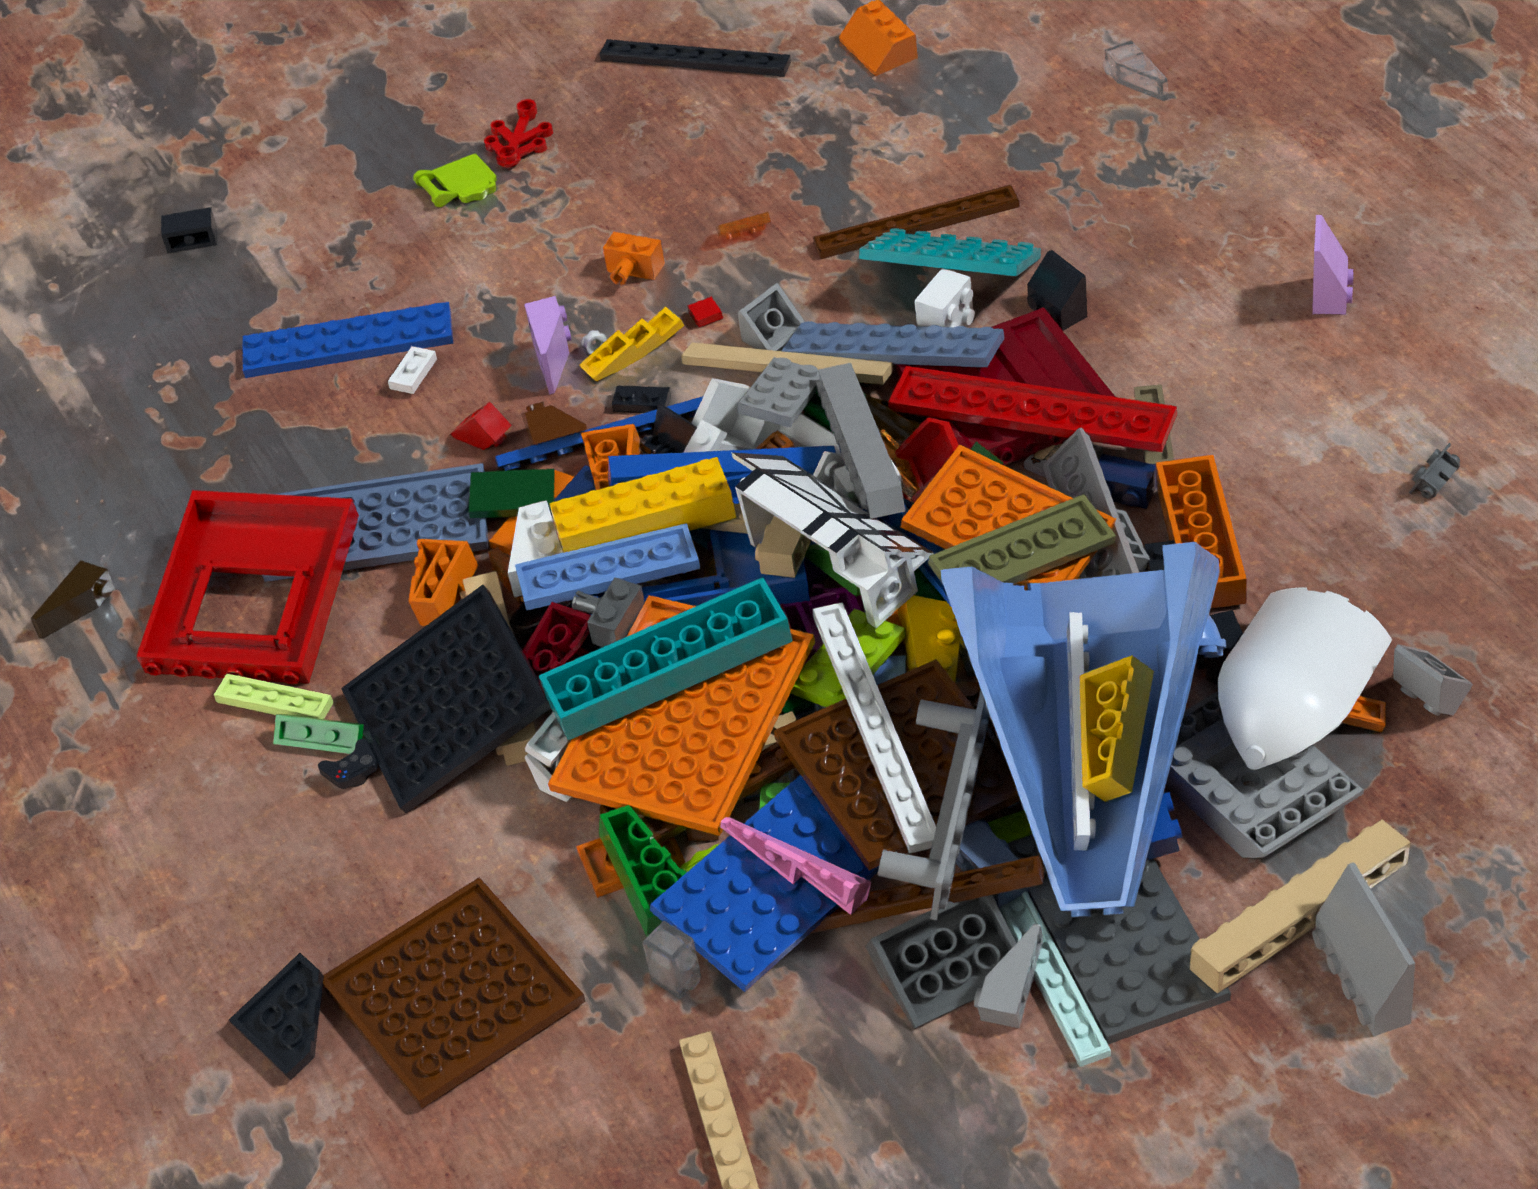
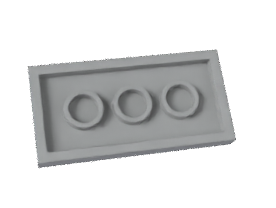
[737,357,820,427]

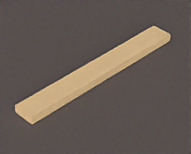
[681,342,893,385]

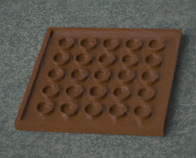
[774,659,1021,870]
[323,877,586,1109]

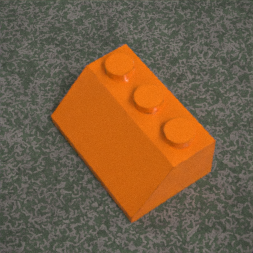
[839,0,918,76]

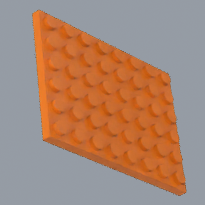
[548,595,815,836]

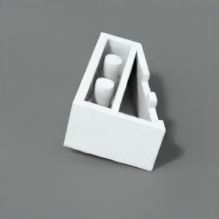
[508,500,563,597]

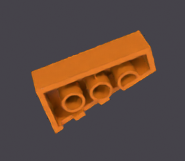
[581,424,643,490]

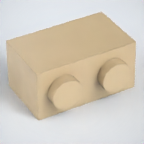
[755,516,811,578]

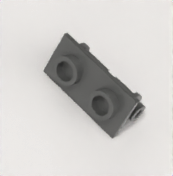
[1409,443,1460,499]

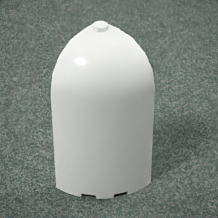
[1218,587,1392,770]

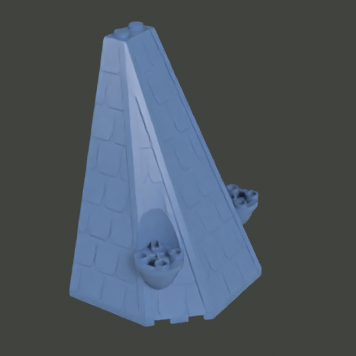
[941,542,1226,917]

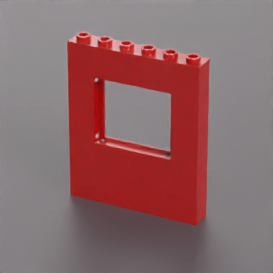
[136,490,359,685]

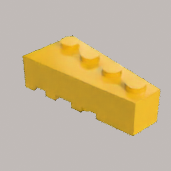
[898,595,961,683]
[1079,655,1154,802]

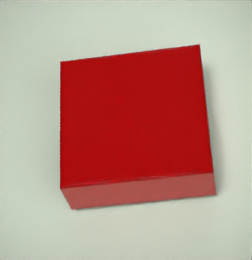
[687,297,723,327]

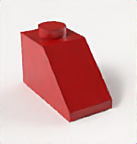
[450,401,512,450]

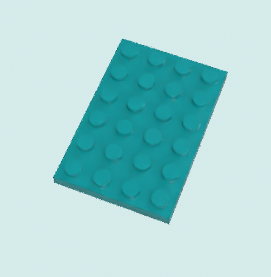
[859,229,1041,276]

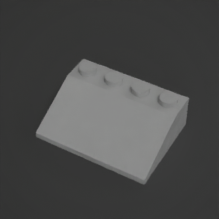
[1312,862,1415,1036]

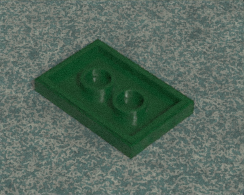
[469,469,555,519]

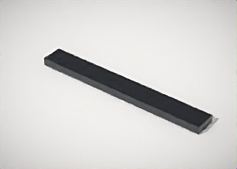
[600,39,791,77]

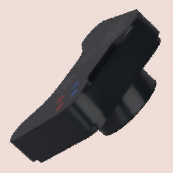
[318,739,378,789]

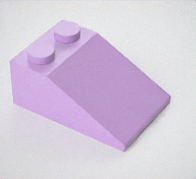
[1313,215,1353,314]
[524,296,572,394]

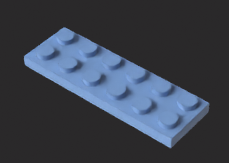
[515,523,700,610]

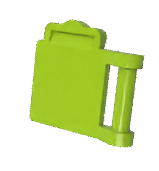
[413,154,497,207]

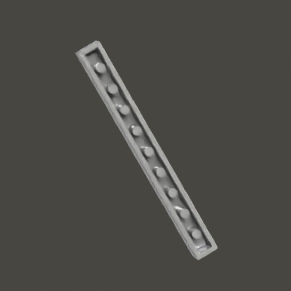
[815,363,905,519]

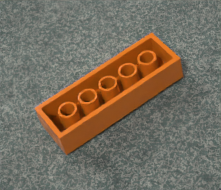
[1156,455,1247,608]

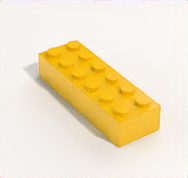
[549,457,736,553]

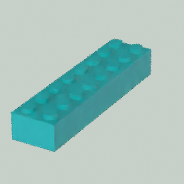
[538,577,793,741]

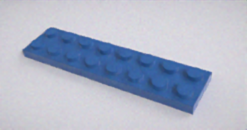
[243,302,454,378]

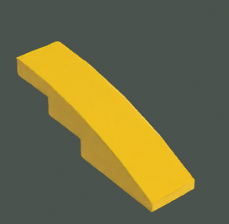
[579,306,685,382]

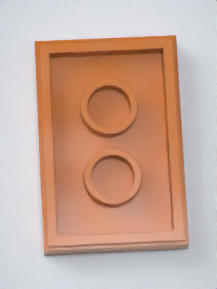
[576,837,685,898]

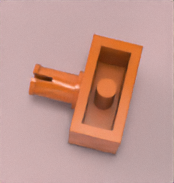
[603,231,665,285]

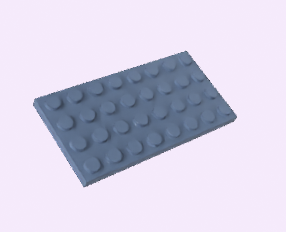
[262,463,488,582]

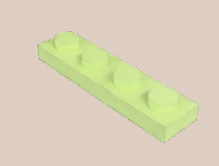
[214,674,333,719]

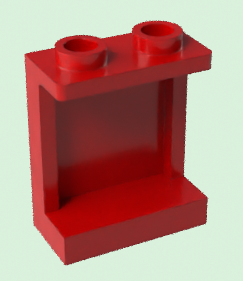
[895,418,959,503]

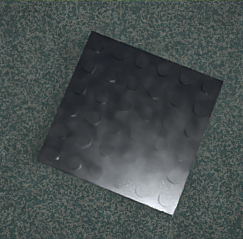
[341,584,551,813]

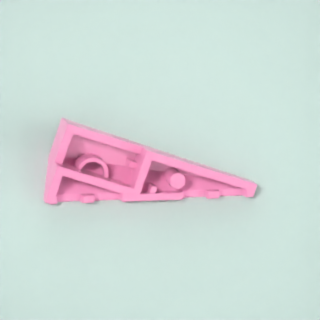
[720,817,871,915]

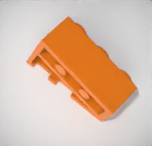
[408,539,478,626]

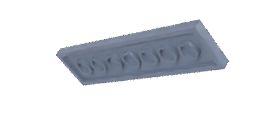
[782,321,1005,367]

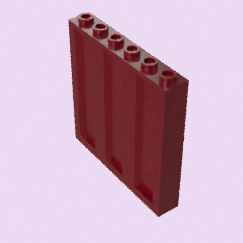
[895,308,1115,465]

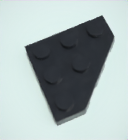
[229,953,324,1081]

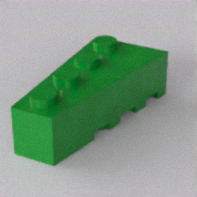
[599,805,686,937]

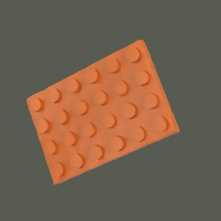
[901,445,1116,589]

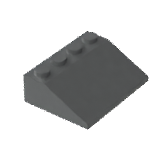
[865,895,1016,1029]

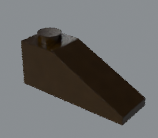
[31,560,115,639]

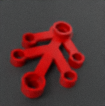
[484,99,553,168]

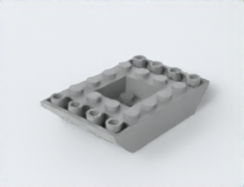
[1166,691,1363,858]

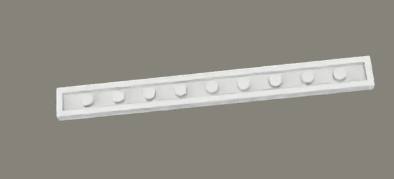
[813,603,936,853]

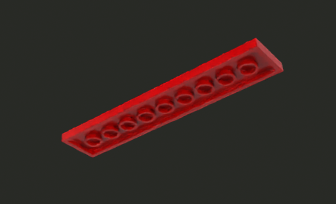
[888,366,1177,452]

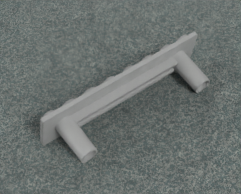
[878,691,990,921]

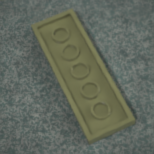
[928,494,1116,584]

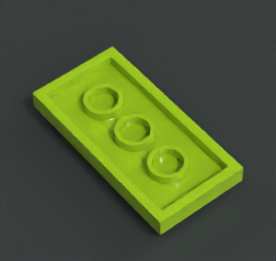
[790,609,906,707]

